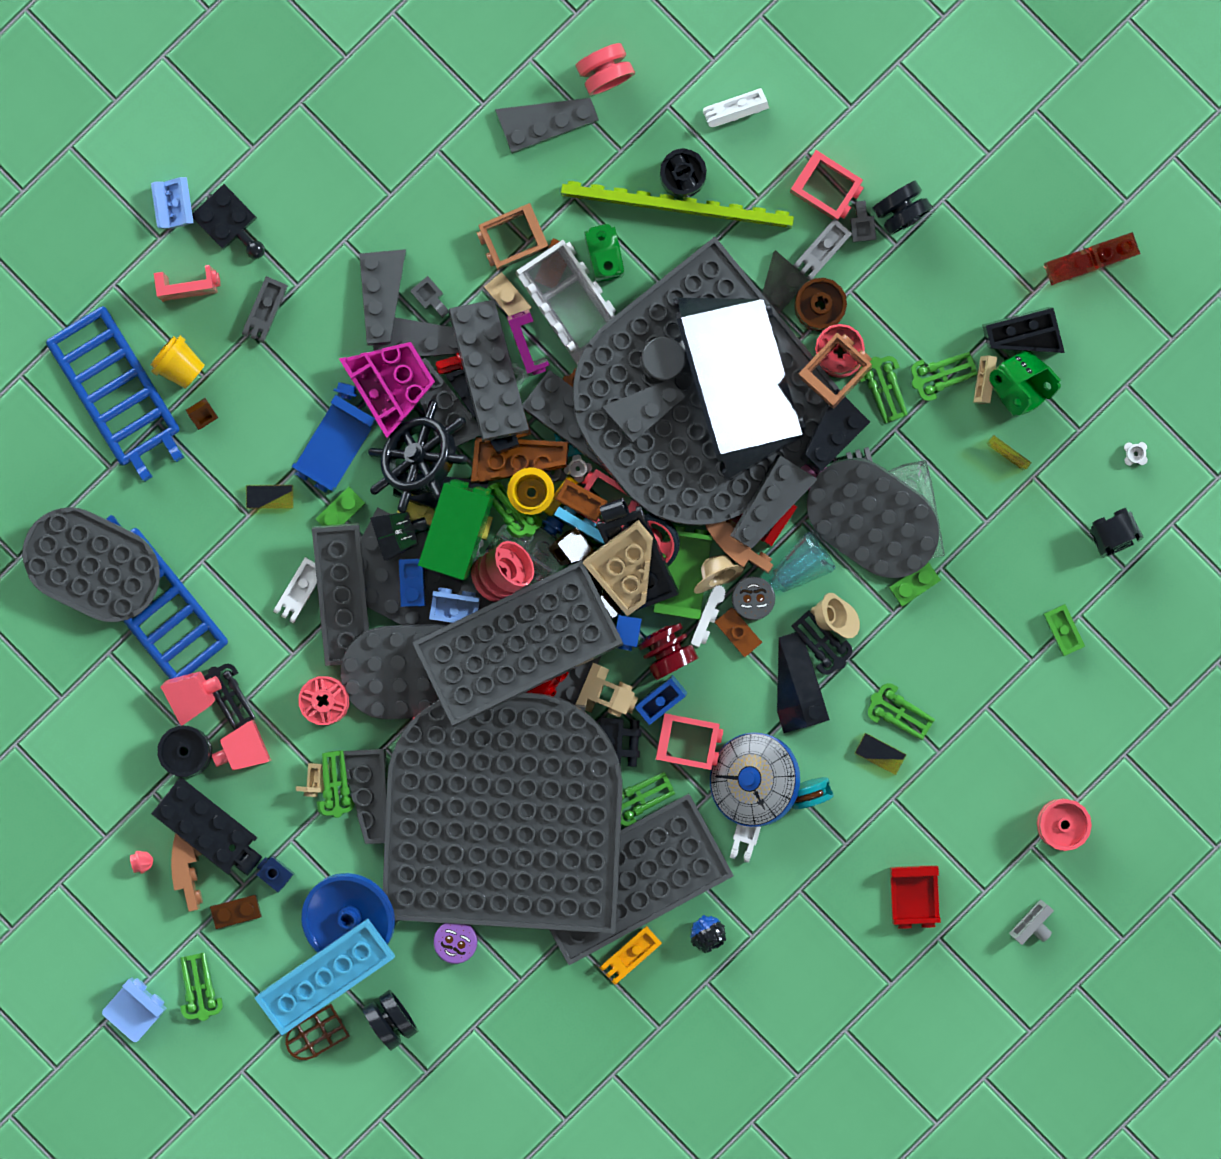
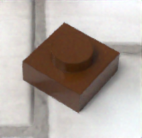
[186,398,218,430]

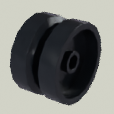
[872,180,933,236]
[157,726,213,777]
[362,989,418,1051]

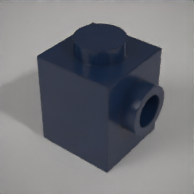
[256,856,295,892]

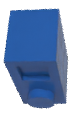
[399,559,426,607]
[616,615,642,651]
[635,675,687,725]

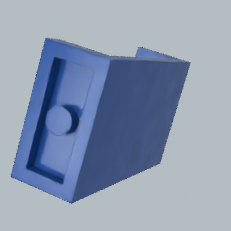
[292,395,376,493]

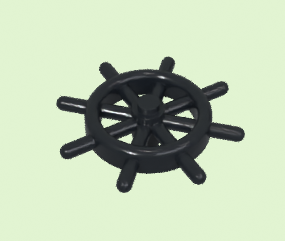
[368,399,468,513]

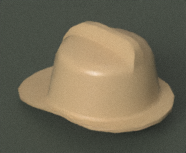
[694,554,743,594]
[811,593,860,639]

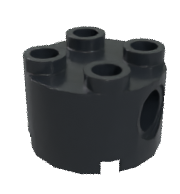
[660,148,707,198]
[1089,508,1144,557]

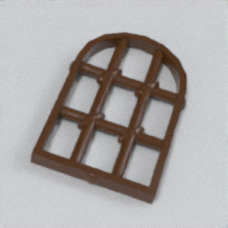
[285,1004,350,1060]

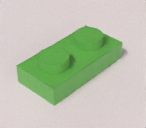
[316,487,366,526]
[889,562,941,607]
[1043,604,1085,656]

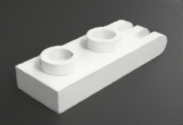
[703,88,769,127]
[273,557,317,623]

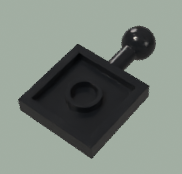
[192,184,265,259]

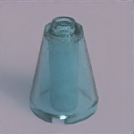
[769,532,836,592]

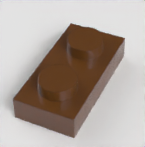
[210,894,262,929]

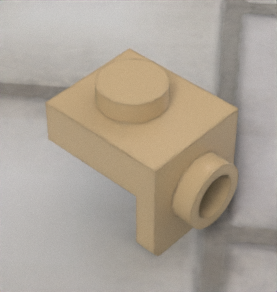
[296,763,330,797]

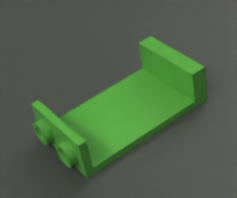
[653,526,713,620]

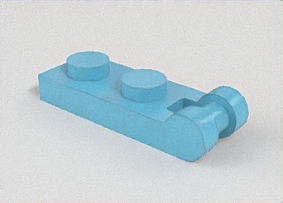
[553,506,605,545]

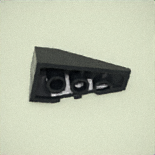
[777,632,830,733]

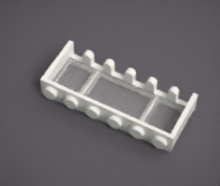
[515,240,616,365]

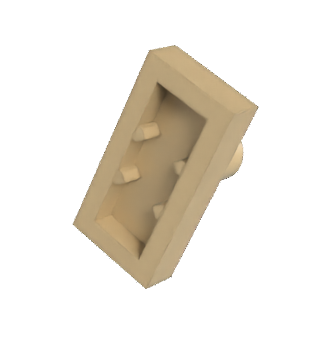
[484,272,532,316]
[973,355,997,404]

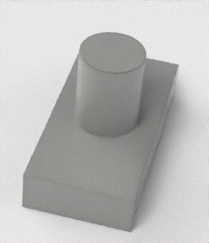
[1009,899,1054,945]

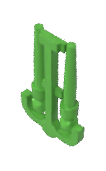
[911,352,978,401]
[859,356,908,423]
[487,482,542,538]
[868,683,935,740]
[317,750,355,818]
[621,772,675,826]
[180,953,223,1021]

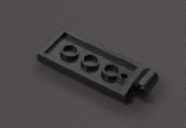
[597,498,679,611]
[151,777,262,876]

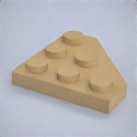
[583,520,653,616]

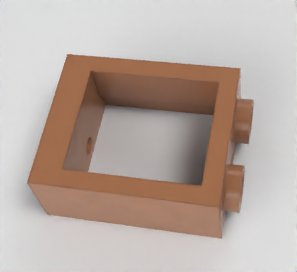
[477,203,549,270]
[799,333,872,409]

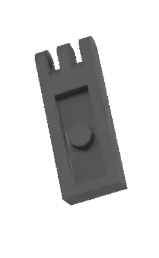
[242,276,288,343]

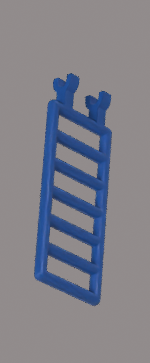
[46,306,185,482]
[107,515,228,679]

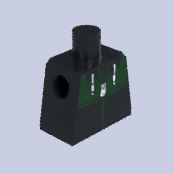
[370,512,429,561]

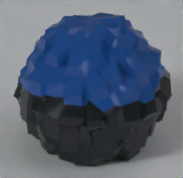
[690,915,726,953]

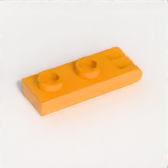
[599,925,662,985]

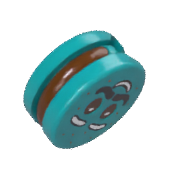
[792,777,834,810]

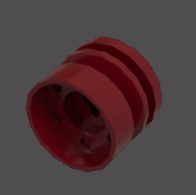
[637,623,699,681]

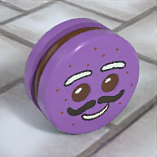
[434,923,478,964]

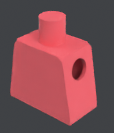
[161,671,222,726]
[211,720,271,770]

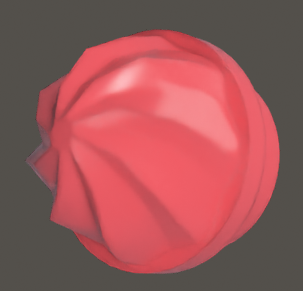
[130,850,153,874]

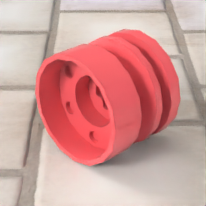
[815,324,865,378]
[471,541,534,602]
[299,676,350,725]

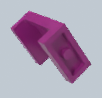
[507,309,549,375]

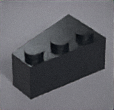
[982,307,1065,353]
[801,389,870,474]

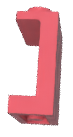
[153,265,221,301]

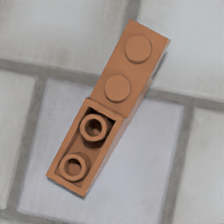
[705,520,774,574]
[171,834,203,911]

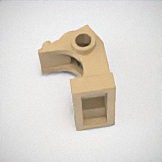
[576,663,638,717]

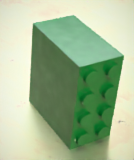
[418,479,495,580]

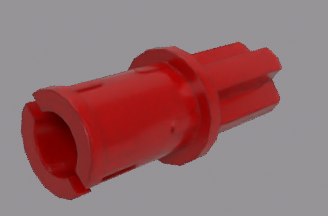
[436,353,463,375]

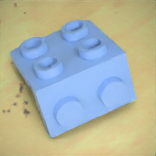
[102,977,167,1042]

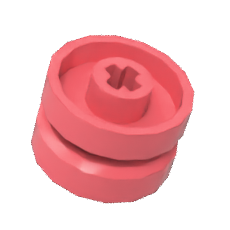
[575,43,635,96]
[1036,798,1092,851]

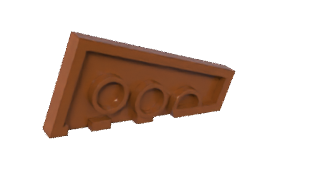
[471,437,569,484]

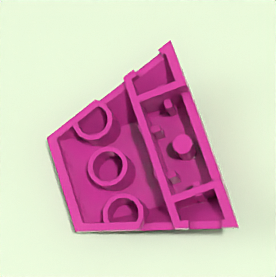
[339,342,435,438]

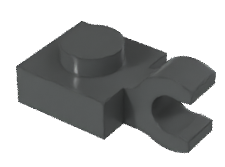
[850,201,876,242]
[410,276,449,318]

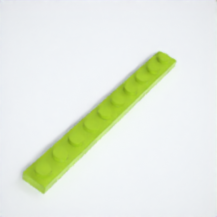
[561,181,794,229]

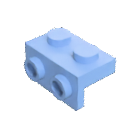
[151,177,193,229]
[429,587,480,623]

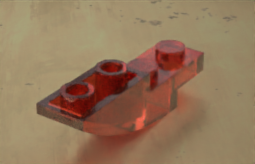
[1044,232,1141,286]

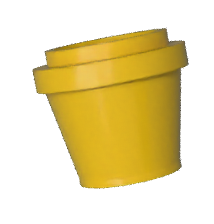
[150,335,205,389]
[507,468,554,515]

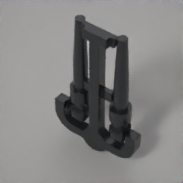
[791,610,853,675]
[204,663,255,730]

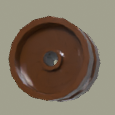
[794,278,847,332]

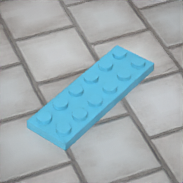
[255,918,395,1035]

